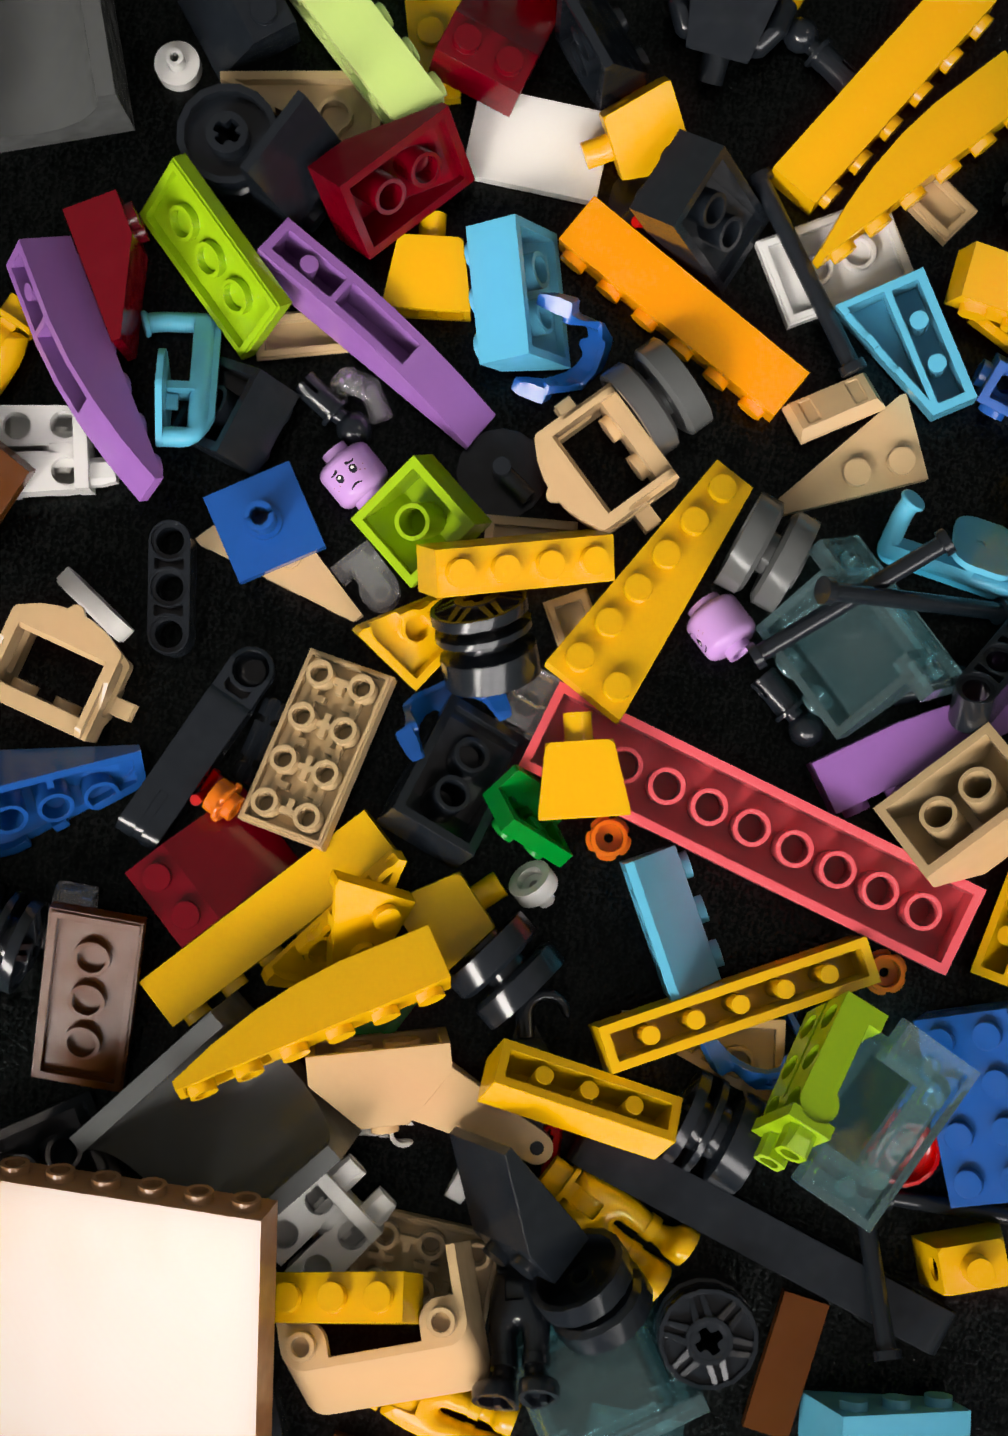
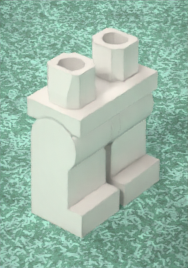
[0,405,119,500]
[276,1153,397,1272]

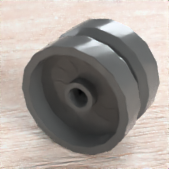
[600,337,713,456]
[714,492,821,613]

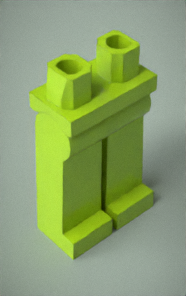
[751,990,888,1172]

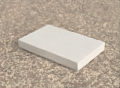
[466,94,605,205]
[754,210,914,330]

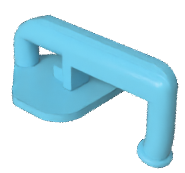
[140,310,222,448]
[877,489,1008,599]

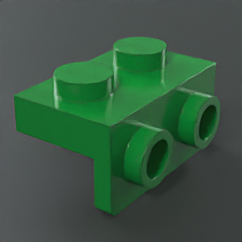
[482,765,573,868]

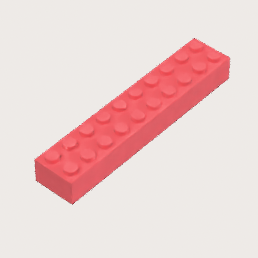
[519,681,987,976]

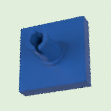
[203,461,327,585]

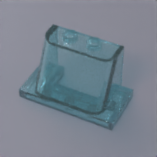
[755,535,962,740]
[791,1017,981,1233]
[517,1322,710,1436]

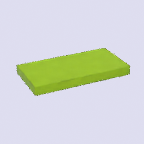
[139,153,293,360]

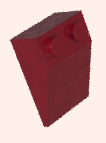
[427,0,557,117]
[308,102,475,260]
[62,189,150,361]
[125,787,299,948]

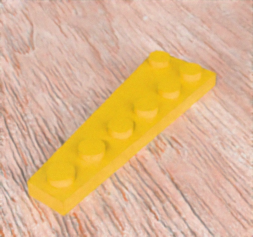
[544,460,753,725]

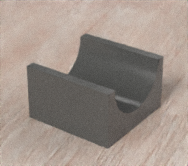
[0,0,135,153]
[69,990,362,1215]

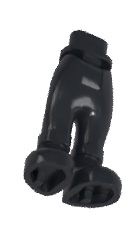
[471,1263,560,1412]

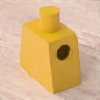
[580,76,686,180]
[383,211,471,322]
[538,711,631,821]
[403,871,508,971]
[911,1222,1008,1296]

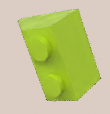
[351,454,492,588]

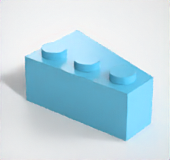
[835,267,978,422]
[798,1390,971,1436]

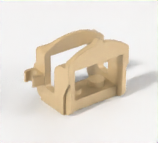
[534,382,680,535]
[0,603,139,743]

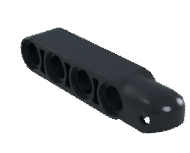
[115,647,276,852]

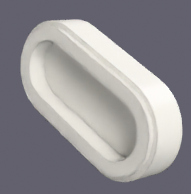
[57,566,135,642]

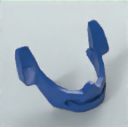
[511,292,613,404]
[395,680,512,762]
[700,1010,801,1090]

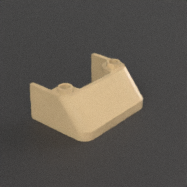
[276,1240,490,1415]

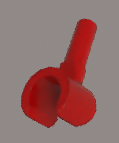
[190,768,236,806]

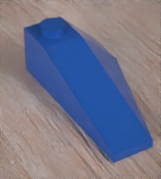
[0,745,146,858]

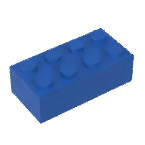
[913,1000,1008,1208]

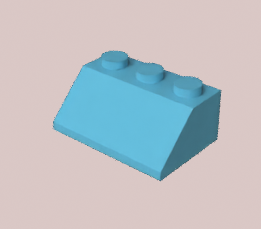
[464,214,571,372]
[619,844,725,1001]

